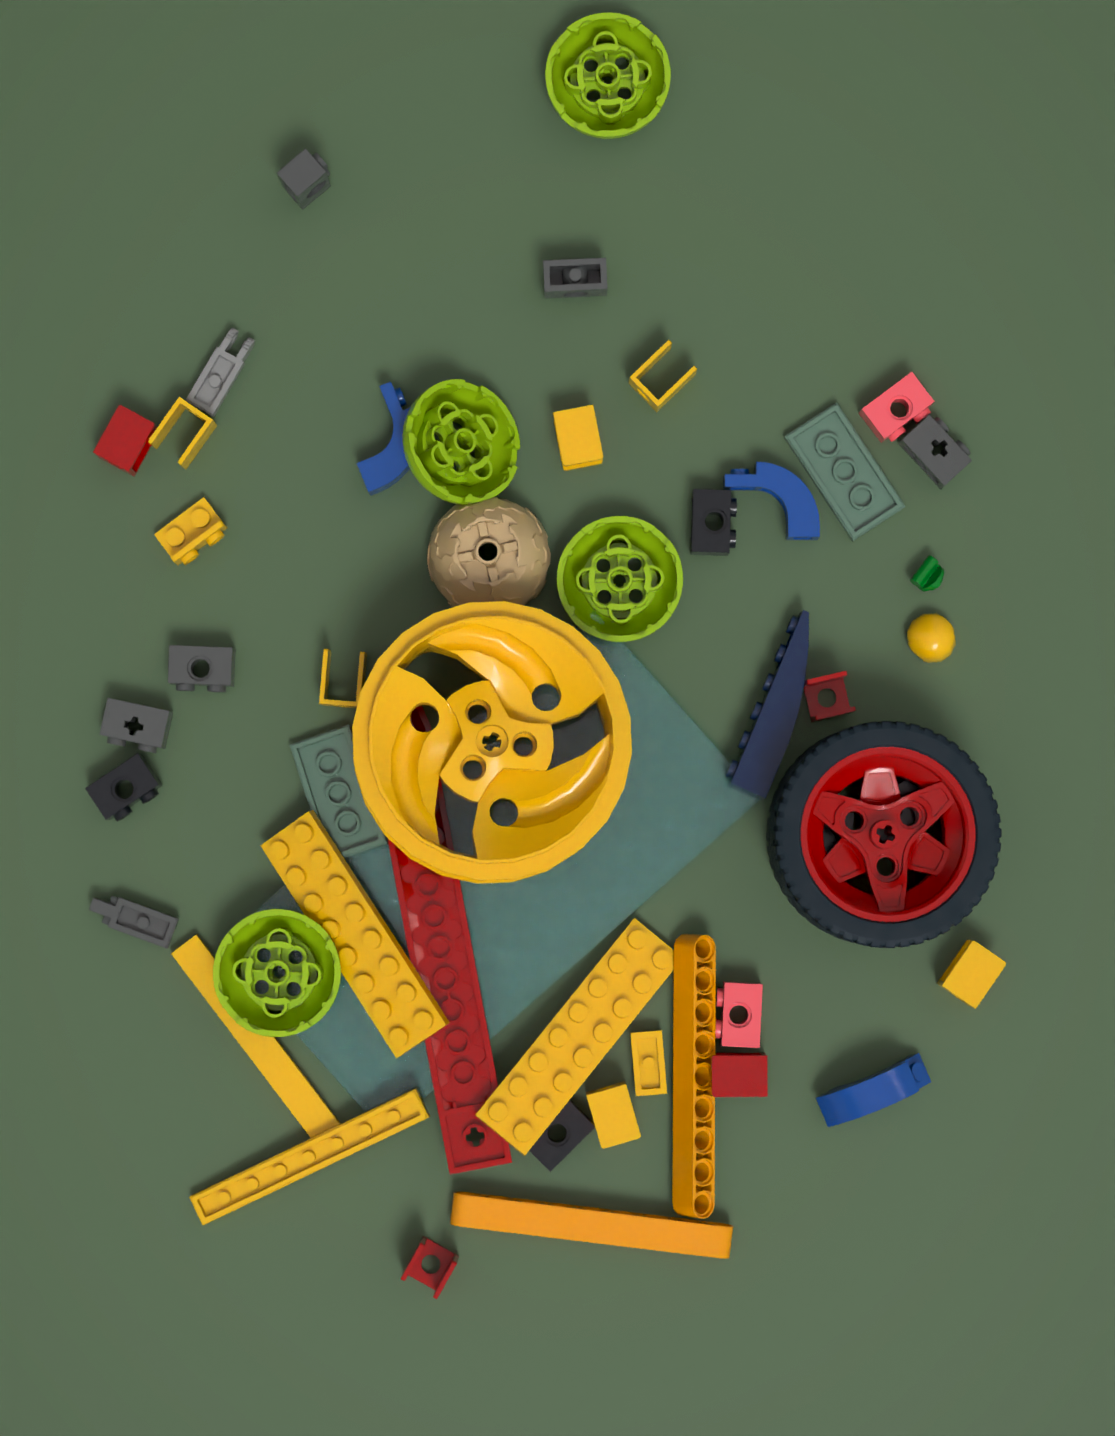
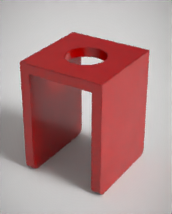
[93,405,157,477]
[803,671,856,722]
[711,1053,768,1097]
[401,1236,459,1299]

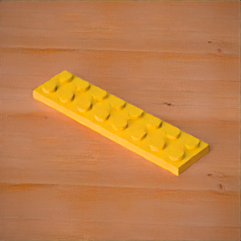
[260,810,450,1059]
[475,918,674,1156]

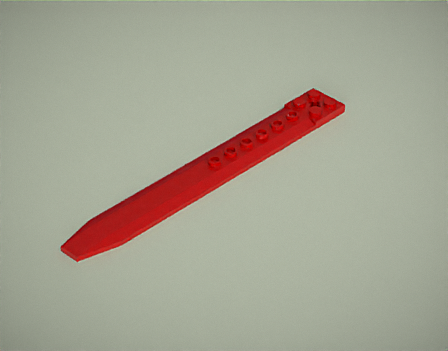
[387,705,512,1175]

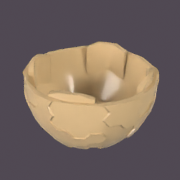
[427,497,551,607]

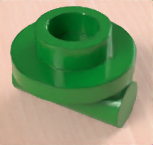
[910,555,944,591]

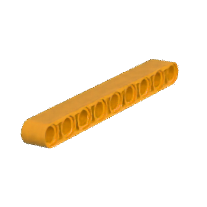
[672,934,716,1219]
[450,1191,733,1259]

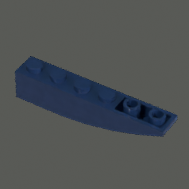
[725,610,809,801]

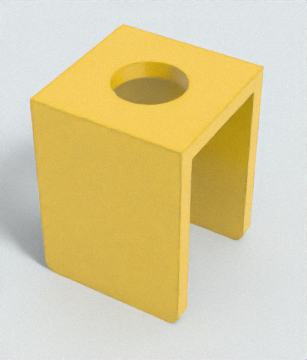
[629,340,697,412]
[148,397,217,470]
[553,405,603,471]
[319,648,367,708]
[936,940,1006,1009]
[586,1081,641,1149]

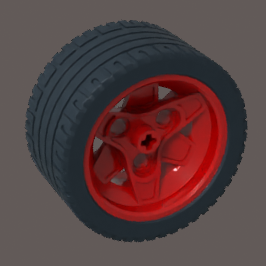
[766,721,1002,948]

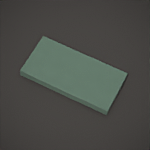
[784,403,906,542]
[290,724,388,859]

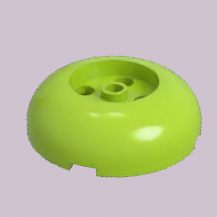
[545,12,671,139]
[402,379,520,505]
[557,516,683,642]
[213,909,341,1037]

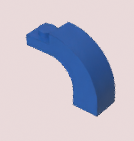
[357,382,410,496]
[723,462,820,540]
[816,1053,931,1127]

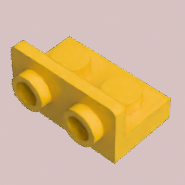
[154,497,227,565]

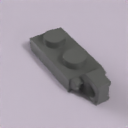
[89,896,179,949]

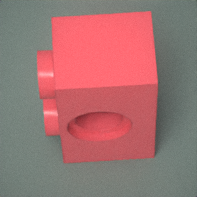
[859,372,935,443]
[715,981,763,1048]

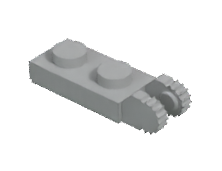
[186,328,255,417]

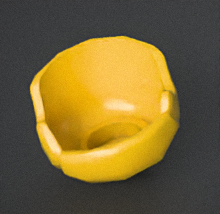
[907,613,956,663]

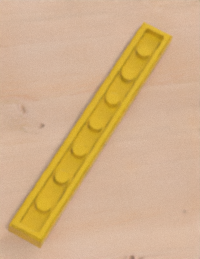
[171,934,341,1138]
[189,1087,430,1225]

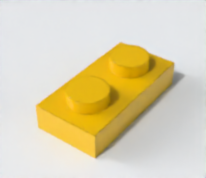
[630,1030,667,1096]

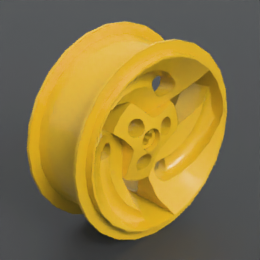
[352,601,632,884]

